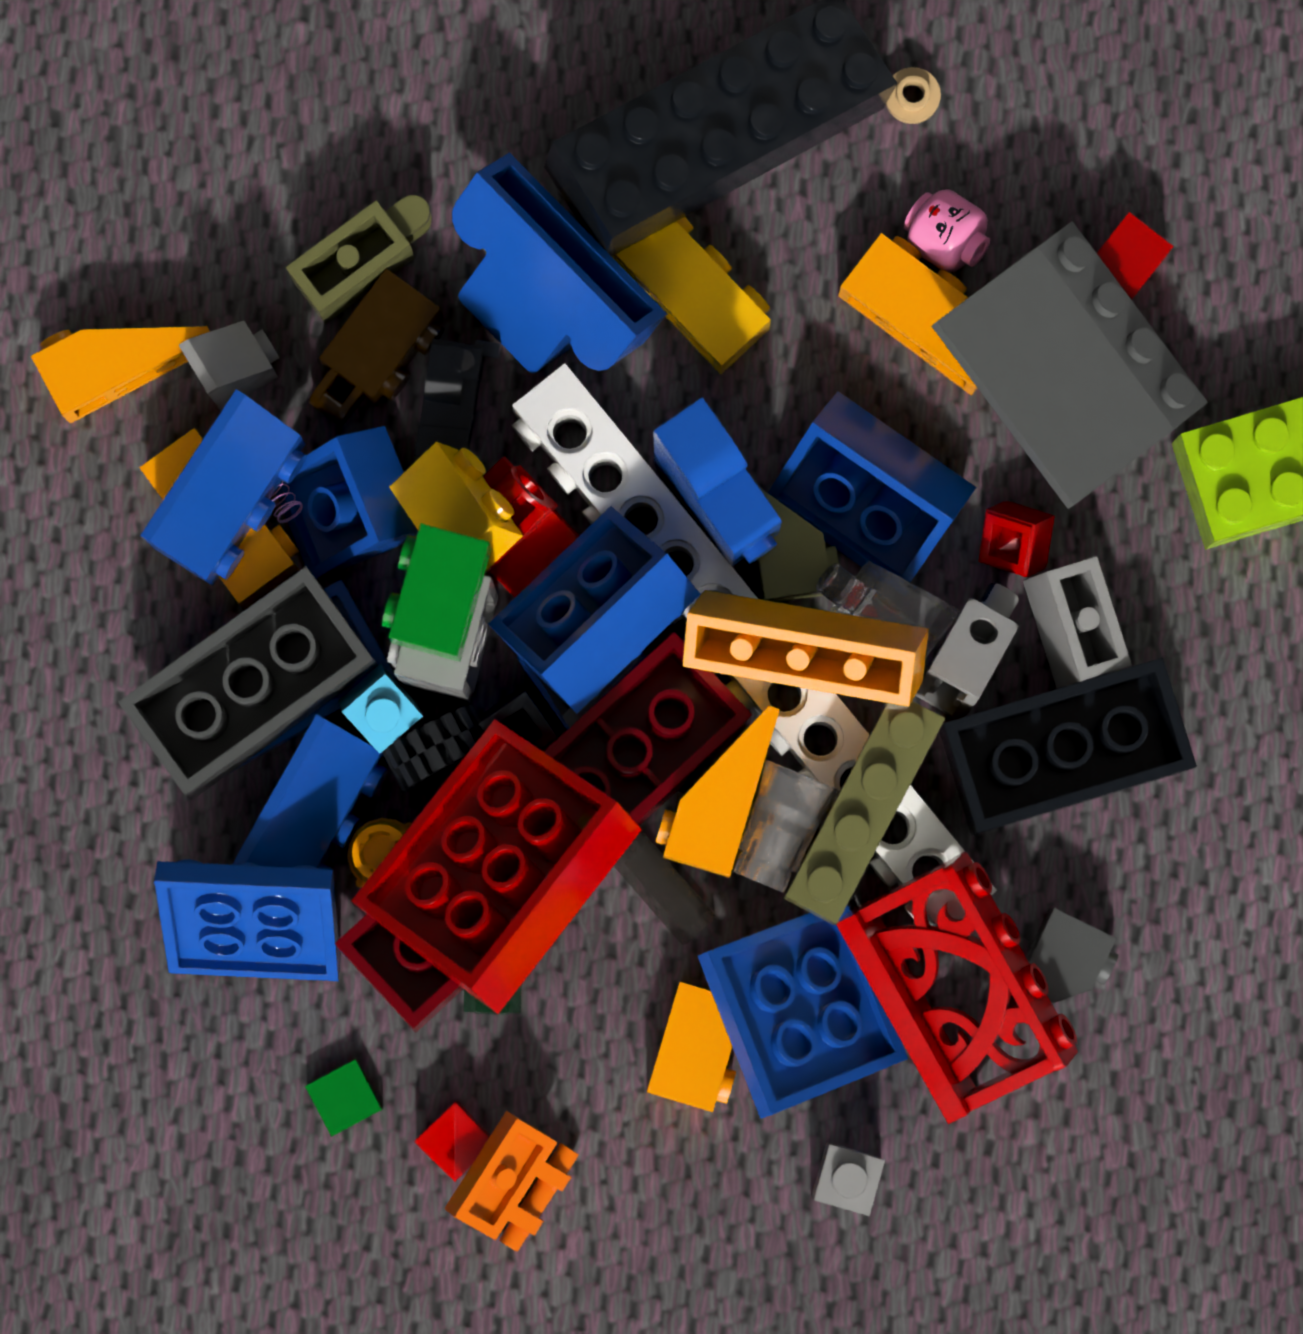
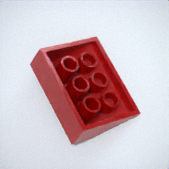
[351,719,642,1014]

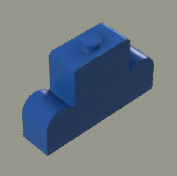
[452,152,667,373]
[654,397,782,566]

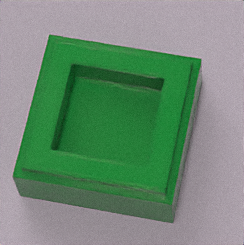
[305,1059,383,1137]

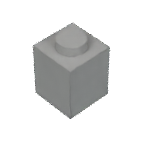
[811,1142,885,1216]

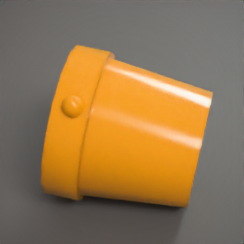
[347,818,412,888]

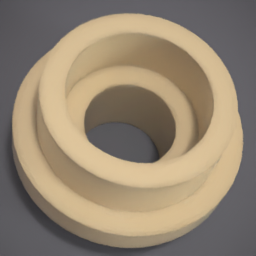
[886,67,941,124]

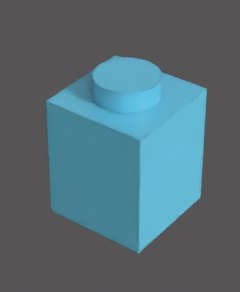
[338,664,423,754]

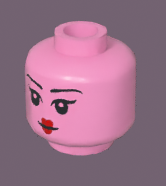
[904,189,990,273]

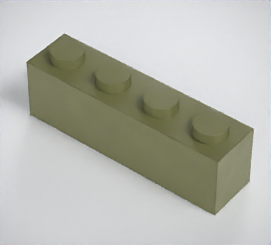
[783,701,945,925]

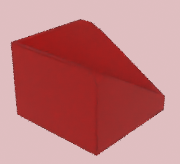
[978,501,1055,577]
[414,1101,490,1182]

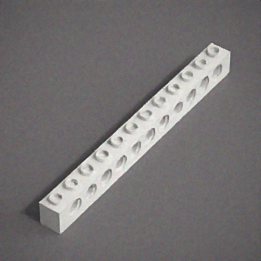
[511,363,997,926]

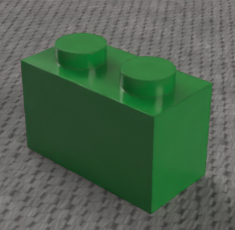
[382,523,492,662]

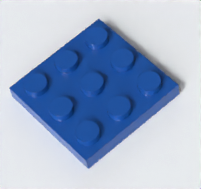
[154,859,341,981]
[697,904,908,1119]

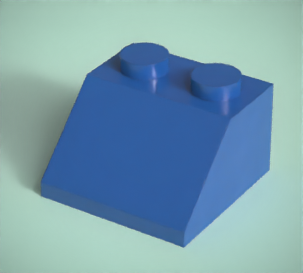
[275,426,418,580]

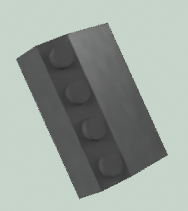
[931,221,1208,509]

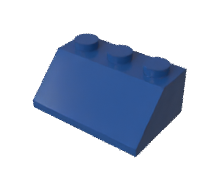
[140,389,307,586]
[768,391,977,595]
[488,506,701,714]
[232,714,388,870]

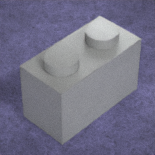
[1023,556,1132,688]

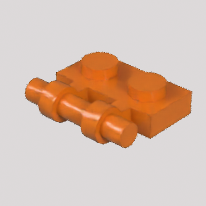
[444,1110,579,1252]

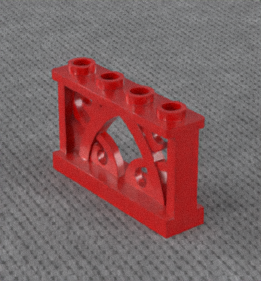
[836,852,1078,1124]

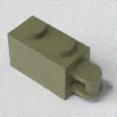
[285,195,432,325]

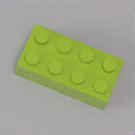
[1171,397,1303,550]

